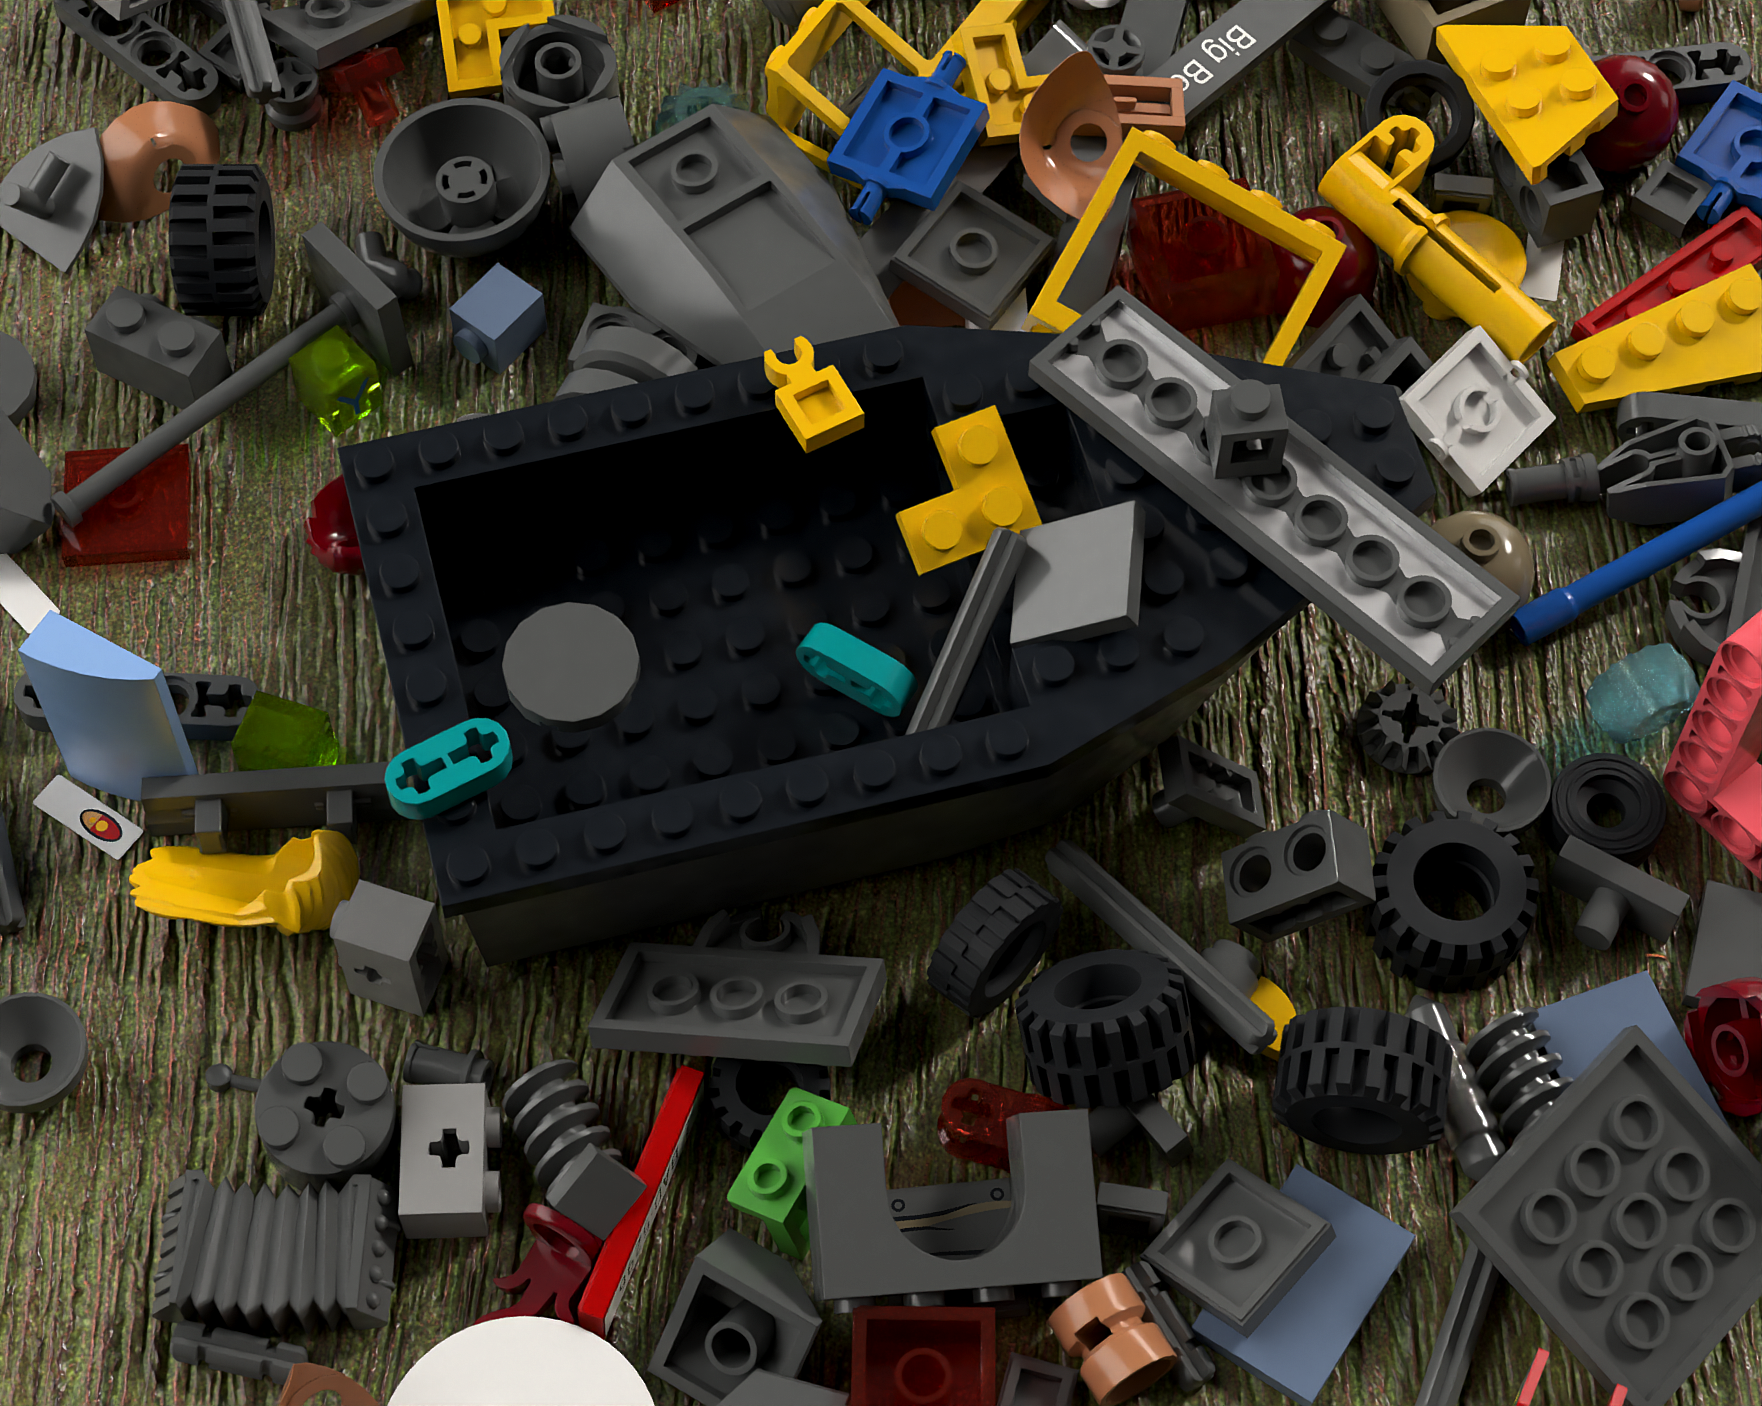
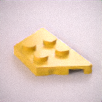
[1436,25,1619,185]

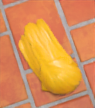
[129,829,360,936]

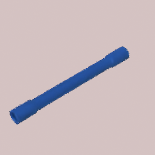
[1510,481,1762,647]

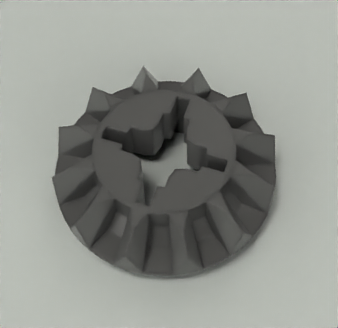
[1356,679,1460,774]

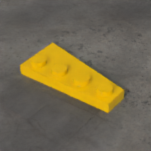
[1547,263,1762,414]

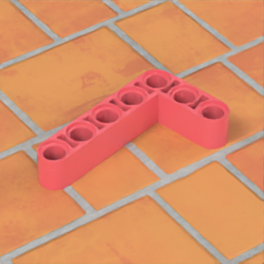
[1663,609,1762,881]

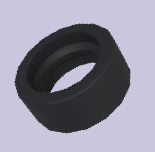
[1360,59,1475,177]

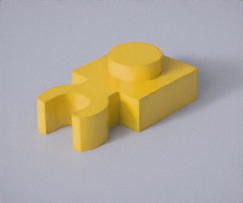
[764,336,864,454]

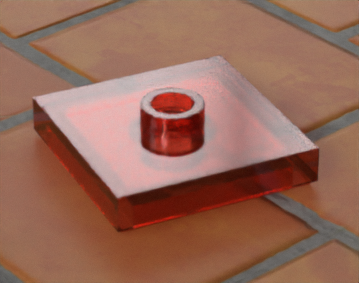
[61,444,192,567]

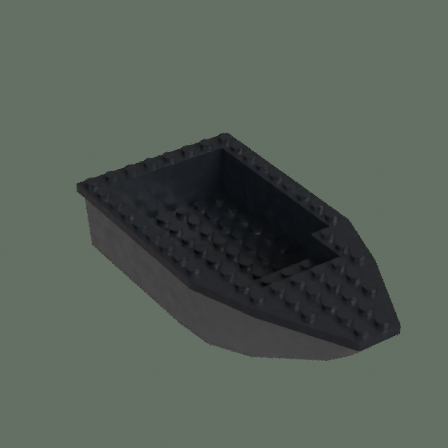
[337,325,1436,967]

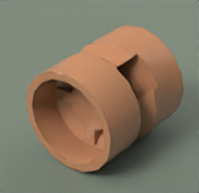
[1048,1273,1177,1406]

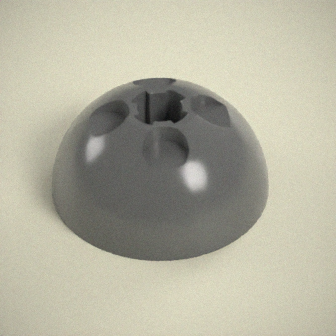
[373,98,551,258]

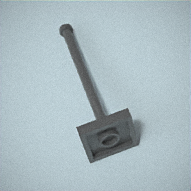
[50,221,414,528]

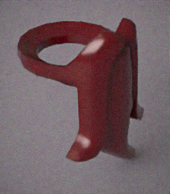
[473,1203,603,1326]

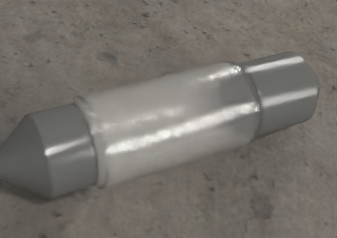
[1404,995,1506,1182]

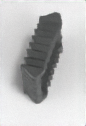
[152,1169,401,1337]

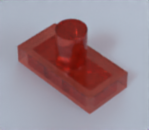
[319,47,405,128]

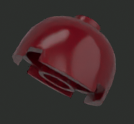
[1581,54,1679,175]
[1258,206,1379,328]
[1684,977,1762,1117]

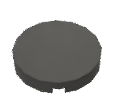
[502,602,641,733]

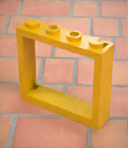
[1021,126,1347,366]

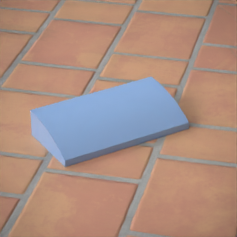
[18,610,198,801]

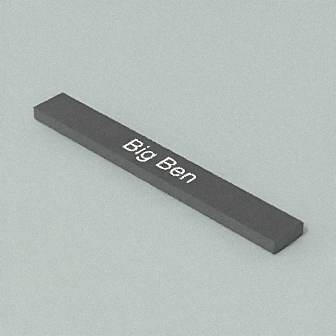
[1022,0,1337,223]

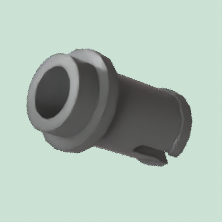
[403,1040,494,1094]

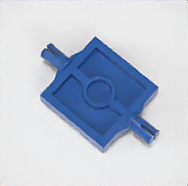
[827,50,990,225]
[1674,80,1762,224]

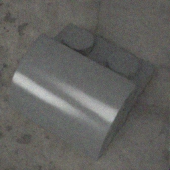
[1283,294,1433,398]

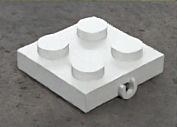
[1399,325,1556,498]

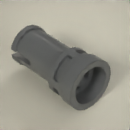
[1504,453,1600,507]

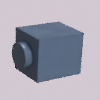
[449,263,547,374]

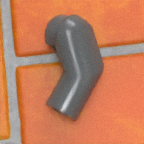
[355,231,423,301]

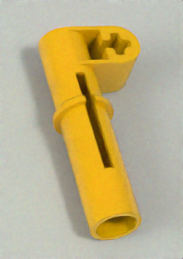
[1317,115,1558,364]

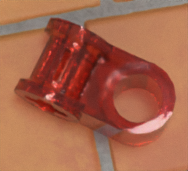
[936,1078,1070,1174]

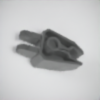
[1597,414,1762,526]

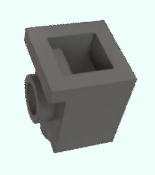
[1203,379,1289,479]

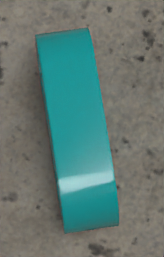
[795,622,919,717]
[384,718,513,820]

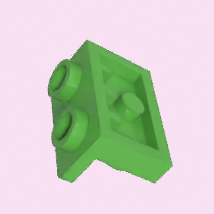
[727,1087,857,1261]

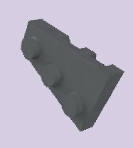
[257,0,438,70]

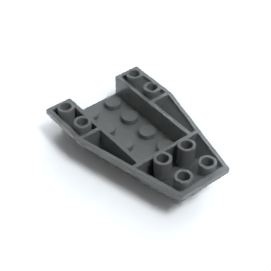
[570,104,900,366]

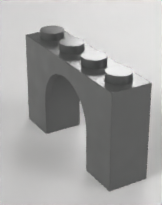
[802,1109,1103,1314]

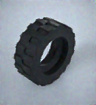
[927,868,1063,1018]

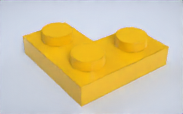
[436,0,555,99]
[951,22,1073,147]
[895,405,1043,576]

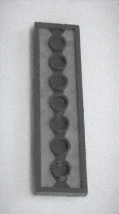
[1028,285,1521,696]

